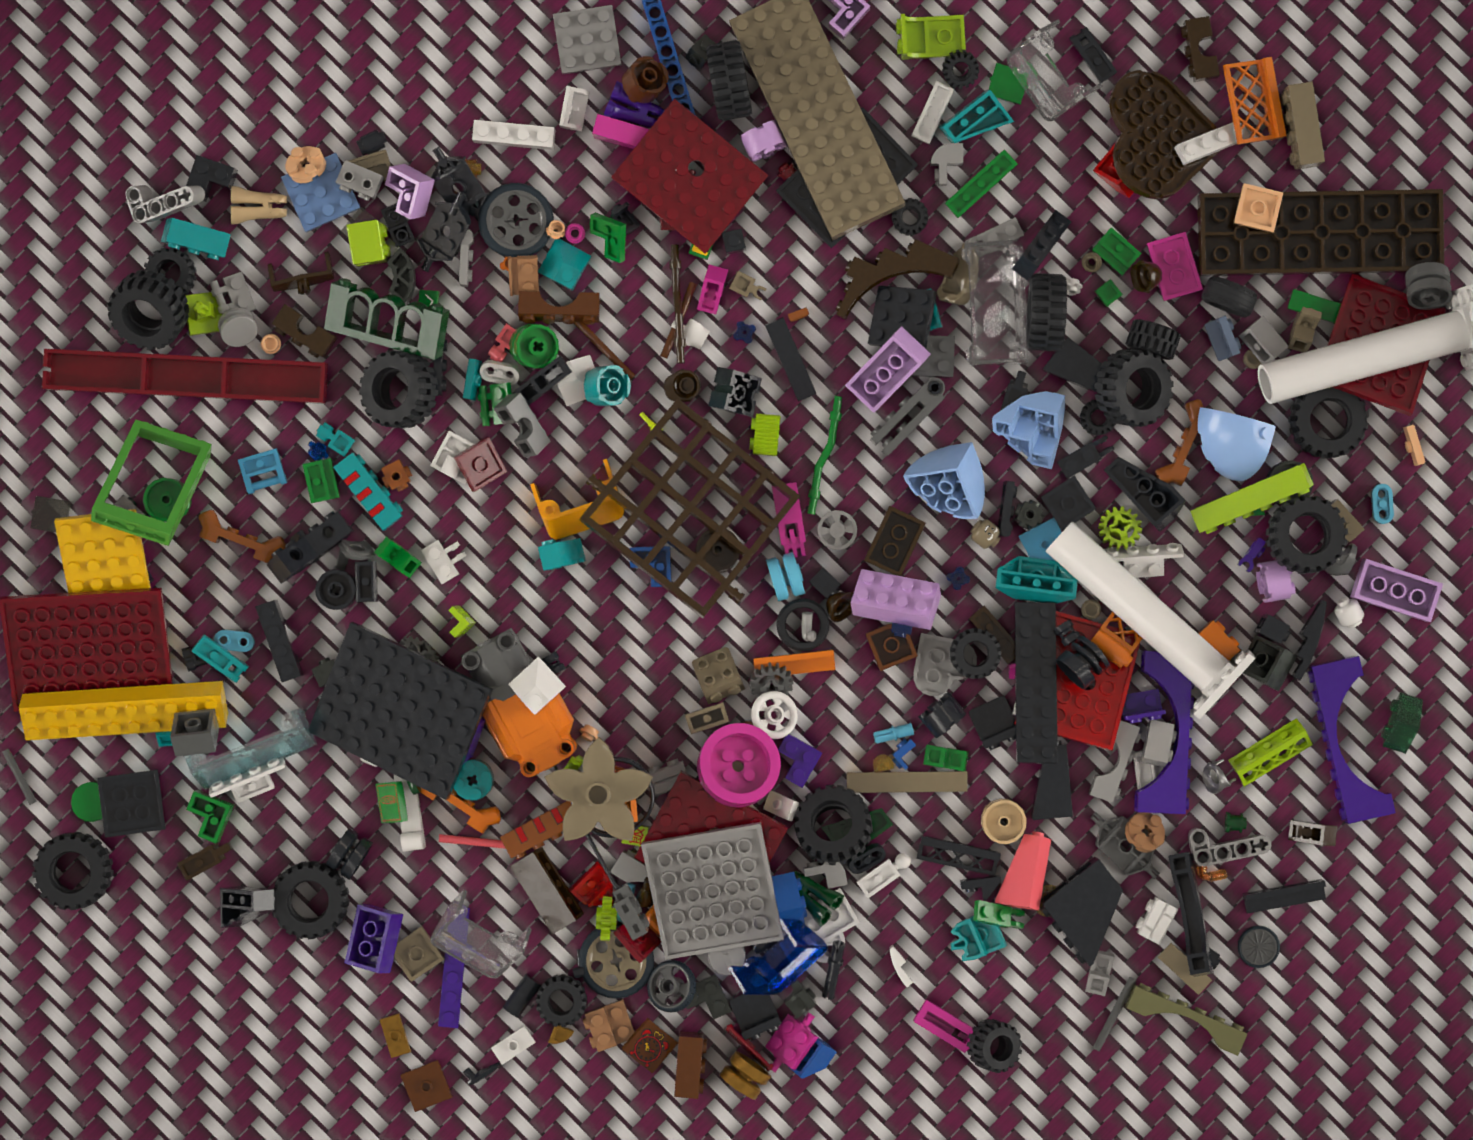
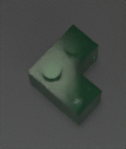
[1381,692,1423,754]

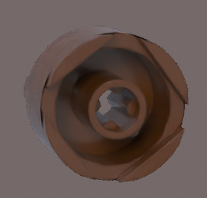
[622,56,669,103]

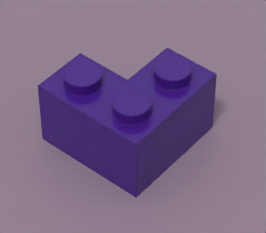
[778,734,822,788]

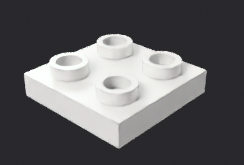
[430,431,474,485]

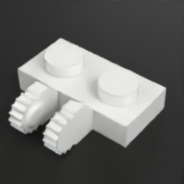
[421,540,466,584]

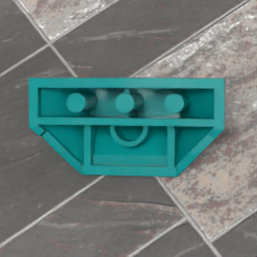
[996,556,1078,603]

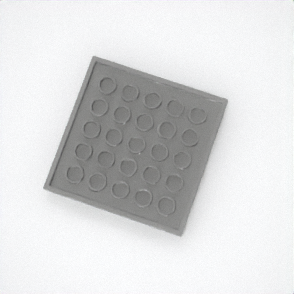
[641,822,784,960]

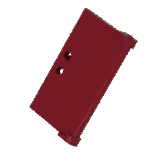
[724,1023,774,1072]

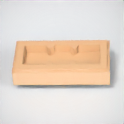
[1403,425,1425,466]

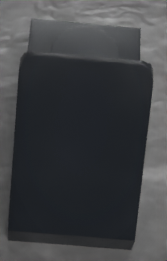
[960,875,1001,901]

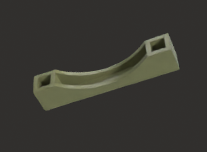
[1125,983,1247,1056]

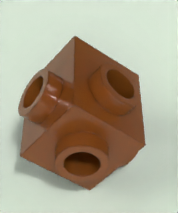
[381,460,413,492]

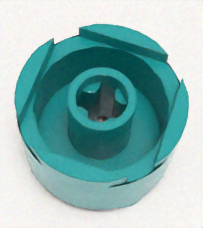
[584,365,631,406]
[454,759,494,800]

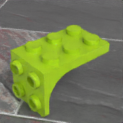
[896,14,966,60]

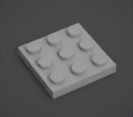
[553,5,621,75]

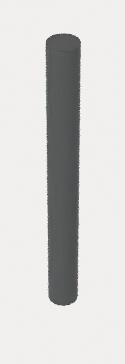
[1093,976,1137,1052]

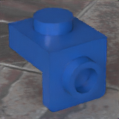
[892,738,916,770]

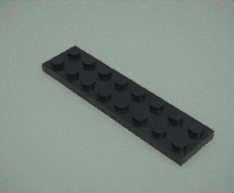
[1014,602,1058,764]

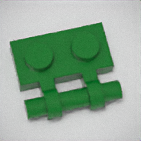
[477,382,512,426]

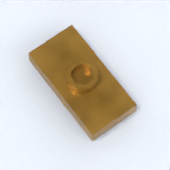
[380,1013,411,1058]

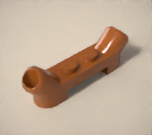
[1155,399,1204,486]
[198,509,286,563]

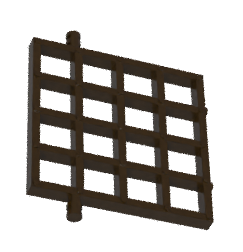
[579,398,800,619]

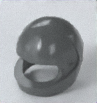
[1324,543,1357,576]

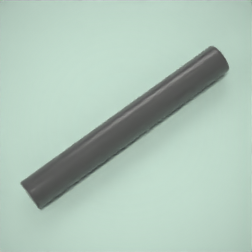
[2,748,37,805]

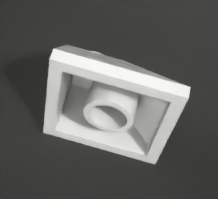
[558,355,595,406]
[509,657,566,715]

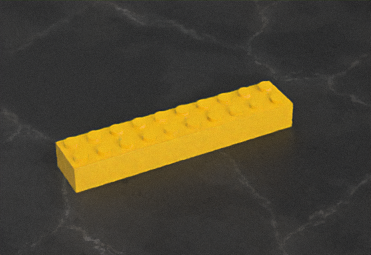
[19,681,228,740]

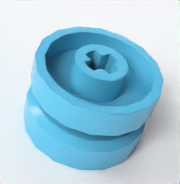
[766,552,805,601]

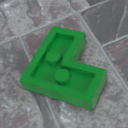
[590,212,626,263]

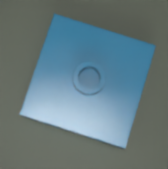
[1018,518,1062,566]

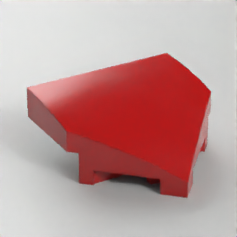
[569,861,614,907]

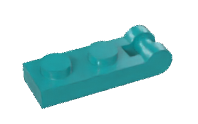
[192,634,249,683]

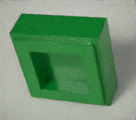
[1094,279,1123,307]

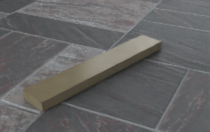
[847,771,967,793]

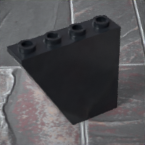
[1040,856,1123,966]

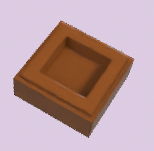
[788,307,809,323]

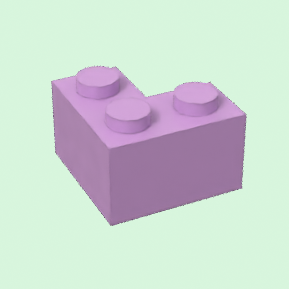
[828,0,870,40]
[385,164,435,219]

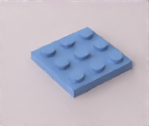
[281,153,361,232]

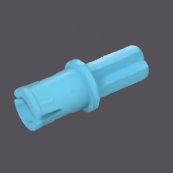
[873,723,914,743]

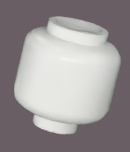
[1334,597,1364,628]

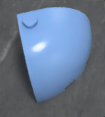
[1198,407,1276,481]
[903,442,985,519]

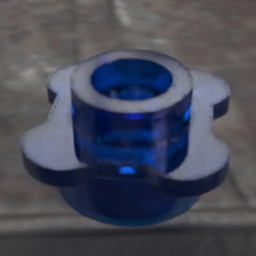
[733,321,756,344]
[308,441,329,461]
[946,566,970,590]

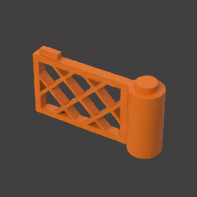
[1091,611,1143,668]

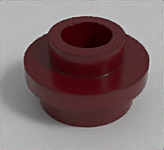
[777,162,796,180]

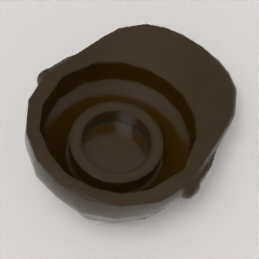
[1130,260,1162,293]
[664,369,701,402]
[826,592,854,622]

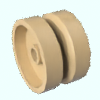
[981,798,1026,844]

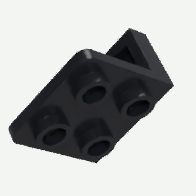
[969,696,1016,750]
[730,986,781,1041]

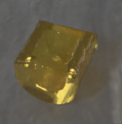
[873,754,894,772]

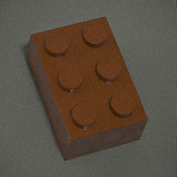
[674,1031,707,1099]

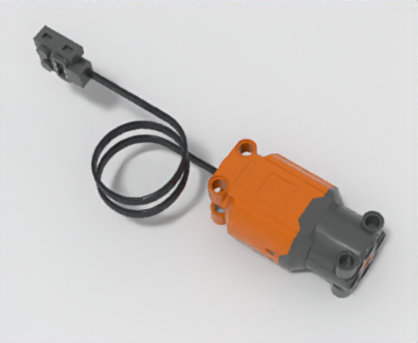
[461,628,655,940]

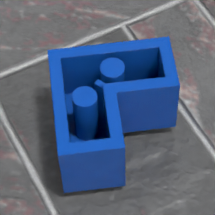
[630,546,672,587]
[772,872,807,930]

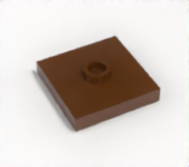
[400,1060,453,1112]

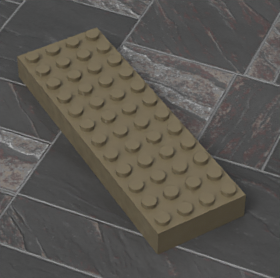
[729,0,905,241]

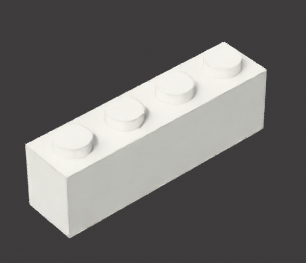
[472,120,556,150]

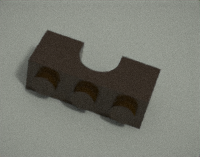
[1181,16,1220,82]
[272,304,337,359]

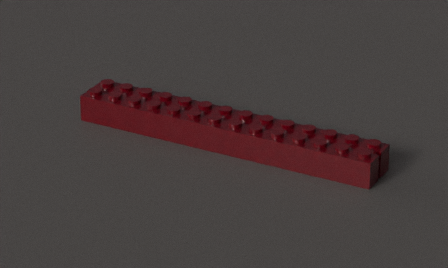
[42,349,328,404]

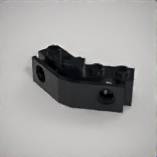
[267,511,354,584]

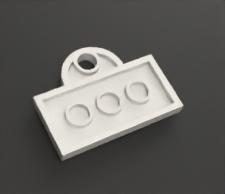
[778,887,860,963]

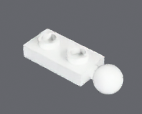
[856,853,911,898]

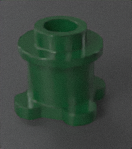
[1224,812,1247,833]

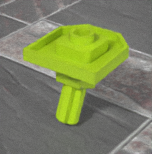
[185,292,222,336]

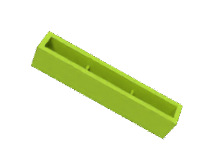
[1190,463,1314,534]

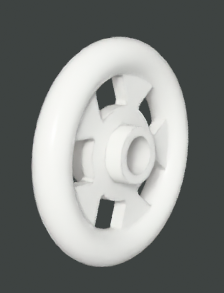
[751,691,798,739]

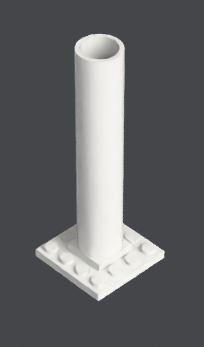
[1258,284,1473,404]
[1045,522,1255,719]

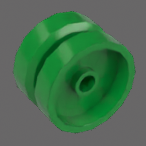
[509,324,559,369]
[143,478,192,522]

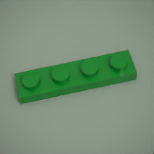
[945,149,1018,218]

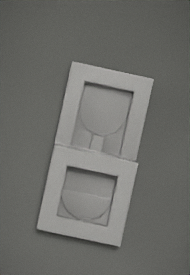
[1085,950,1115,996]

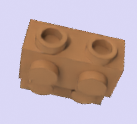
[583,999,635,1052]

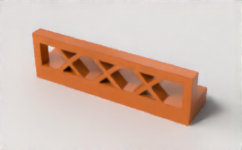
[753,650,835,675]

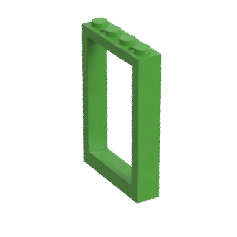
[91,420,212,546]

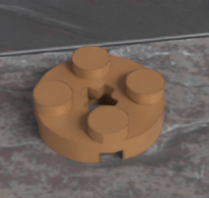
[1125,812,1165,853]

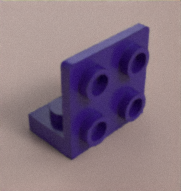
[1122,689,1166,723]

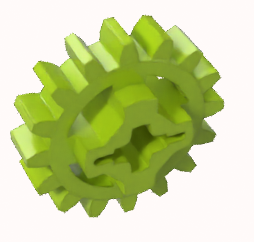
[1098,506,1142,550]
[596,896,617,941]

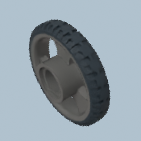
[647,960,696,1013]

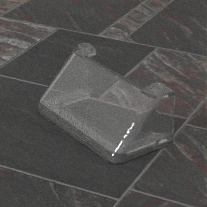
[962,240,1028,365]

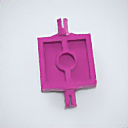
[765,1012,818,1073]

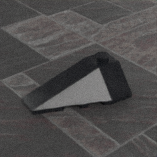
[1104,457,1186,532]

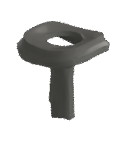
[335,540,375,571]

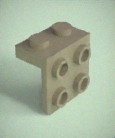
[692,647,745,704]

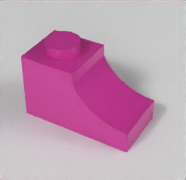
[697,264,728,315]

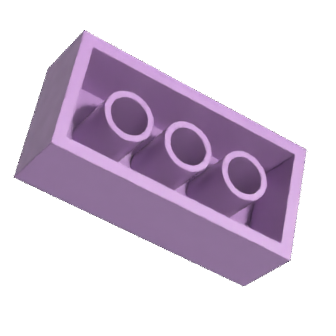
[845,326,931,413]
[1350,559,1443,622]
[851,569,941,630]

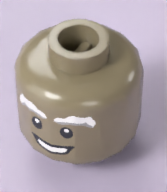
[970,519,1001,549]

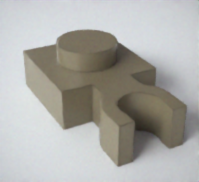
[728,270,767,300]

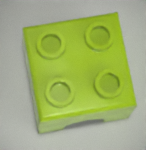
[346,220,391,267]

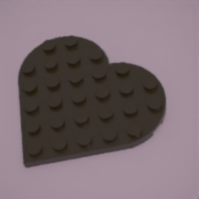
[1109,70,1219,199]

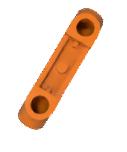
[421,788,501,834]

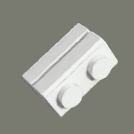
[1136,897,1178,945]

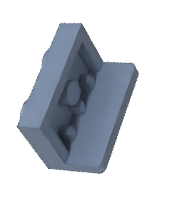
[1204,315,1241,361]

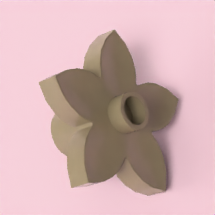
[544,737,653,841]

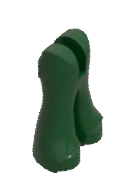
[794,871,844,927]

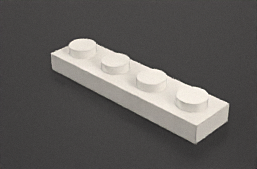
[1174,122,1250,165]

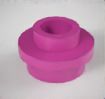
[565,223,585,244]

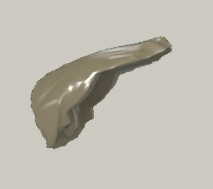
[937,243,978,305]

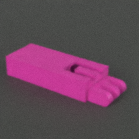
[772,482,806,558]
[913,999,973,1053]

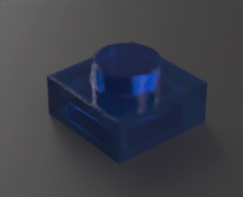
[890,623,912,638]

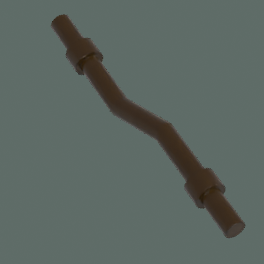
[669,244,686,364]

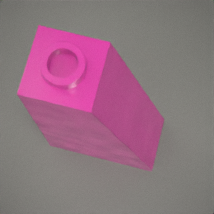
[592,114,649,149]

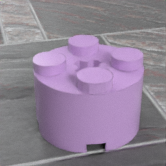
[740,120,788,162]
[1256,560,1295,603]

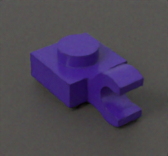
[1237,537,1266,572]

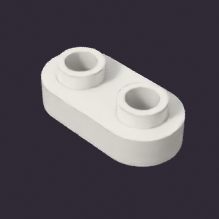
[480,360,520,385]

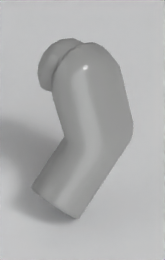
[802,612,816,642]

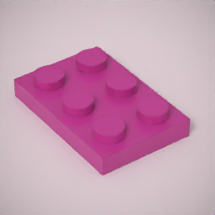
[1146,232,1203,301]

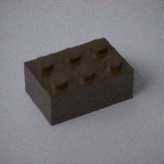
[863,506,926,576]

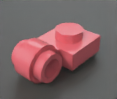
[488,323,515,362]

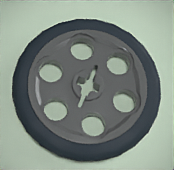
[478,183,554,257]

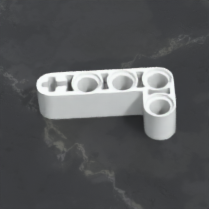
[394,775,426,852]

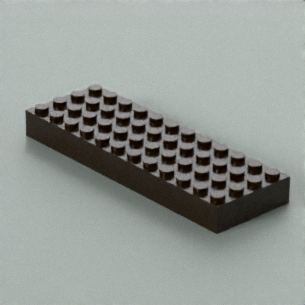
[1197,189,1444,276]

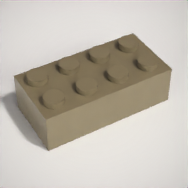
[1280,81,1325,170]

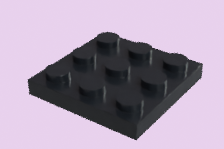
[868,285,937,349]
[97,769,166,838]

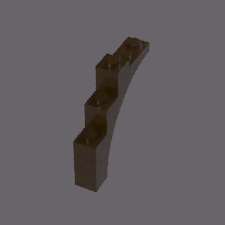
[836,239,960,320]

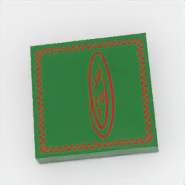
[376,781,408,823]

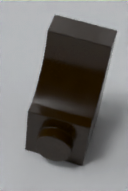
[1288,820,1338,846]

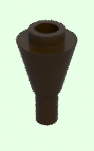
[636,877,654,908]

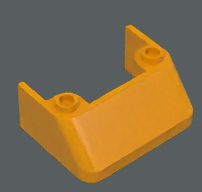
[530,459,624,539]

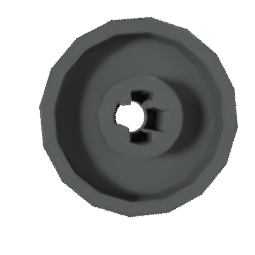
[1405,262,1453,310]

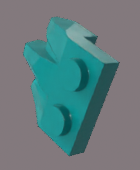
[951,915,1007,961]

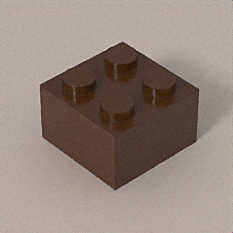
[865,623,918,671]

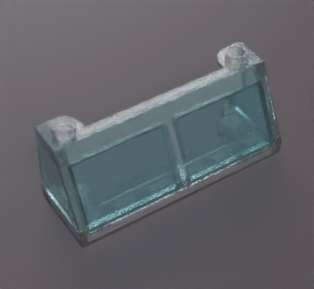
[184,708,318,790]

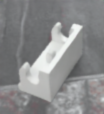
[559,86,589,132]

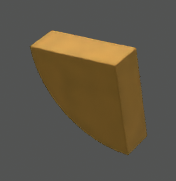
[548,1026,574,1044]

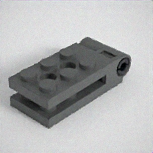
[870,378,945,456]

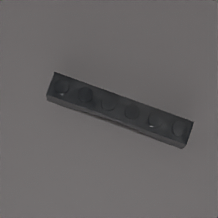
[1168,852,1214,977]

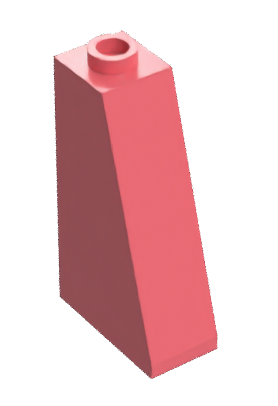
[995,831,1051,911]

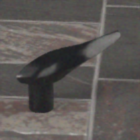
[463,1062,501,1085]

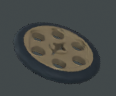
[579,923,654,999]

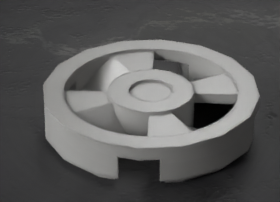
[817,510,857,550]

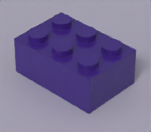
[344,904,404,973]

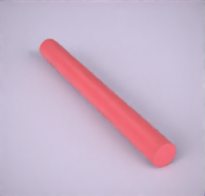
[439,834,506,849]

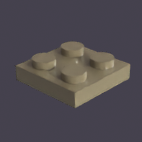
[394,926,445,982]

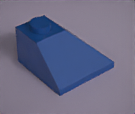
[785,1036,837,1079]

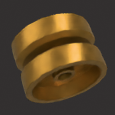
[719,1051,771,1100]

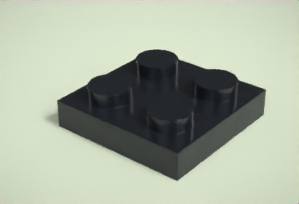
[1040,475,1096,531]

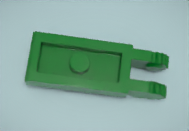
[973,900,1025,929]

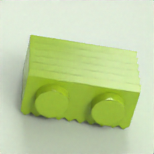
[749,414,780,456]

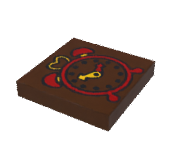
[622,1017,678,1073]

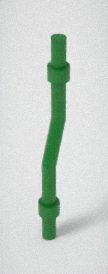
[807,396,843,515]

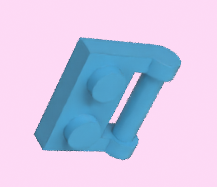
[238,449,287,494]

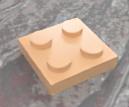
[1234,183,1283,233]

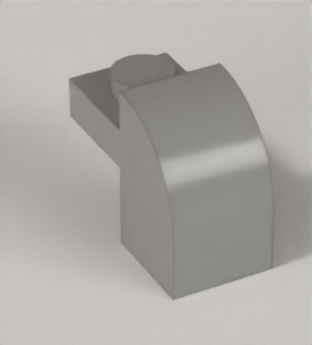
[930,143,963,186]
[803,861,848,889]

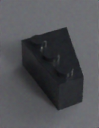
[220,886,275,928]

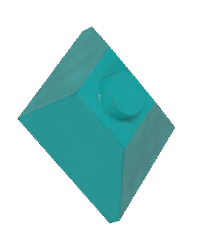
[538,239,592,291]

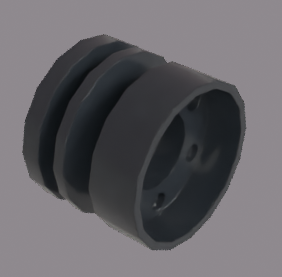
[1055,635,1110,690]

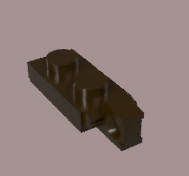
[177,842,233,881]

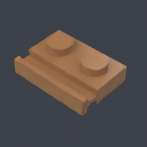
[508,255,539,296]

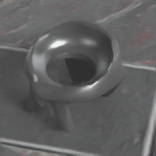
[1202,759,1236,794]

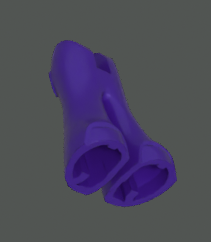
[603,81,665,128]

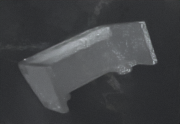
[1007,19,1103,122]
[430,890,532,978]

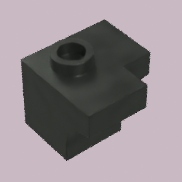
[785,978,816,1019]

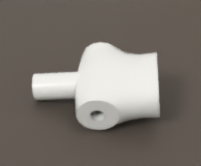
[671,318,710,349]

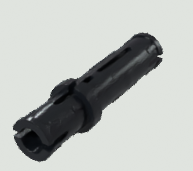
[822,940,846,1000]

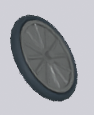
[1237,926,1280,968]

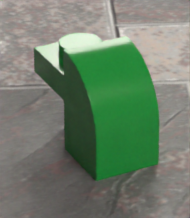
[374,537,422,578]

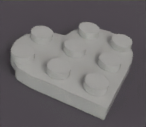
[913,633,977,696]

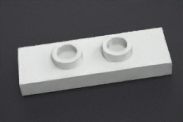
[911,81,954,144]

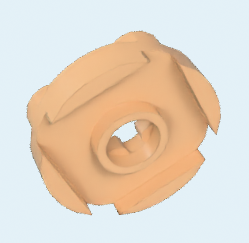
[285,146,326,183]

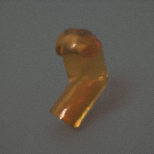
[1196,866,1227,882]

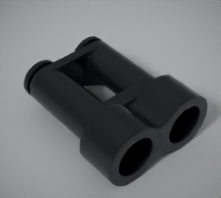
[181,647,208,672]

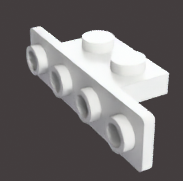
[1104,543,1184,578]
[209,758,285,803]

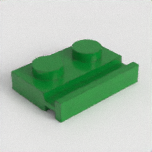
[1092,227,1142,276]
[302,458,340,504]

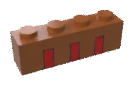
[500,801,571,860]

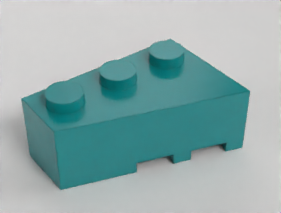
[538,538,586,571]

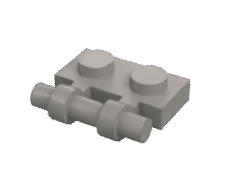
[210,272,256,315]

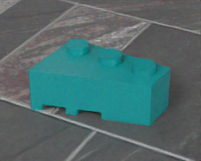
[939,90,1014,143]
[161,218,231,260]

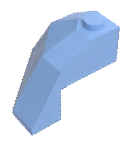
[992,391,1065,469]

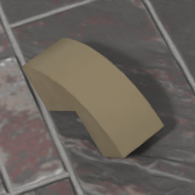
[1158,943,1212,995]

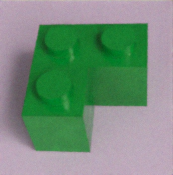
[186,790,234,843]

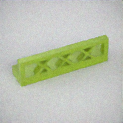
[448,606,476,638]
[1228,718,1313,787]

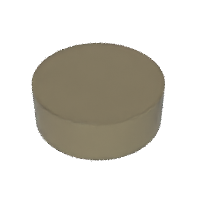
[1243,350,1262,369]

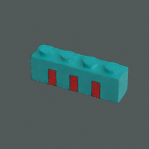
[333,453,403,531]

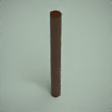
[660,282,697,359]
[574,322,636,381]

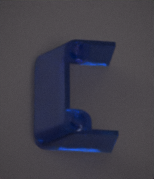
[728,919,828,995]

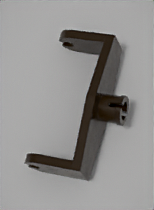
[268,251,334,295]

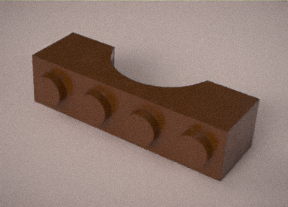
[518,291,600,325]

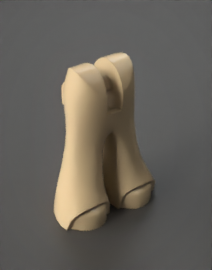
[231,186,287,225]

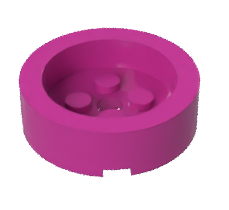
[697,723,781,807]

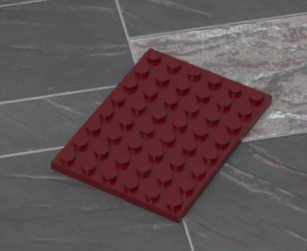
[0,588,173,712]

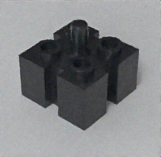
[708,367,762,417]

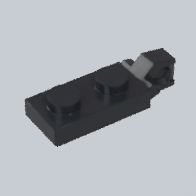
[1000,371,1028,411]

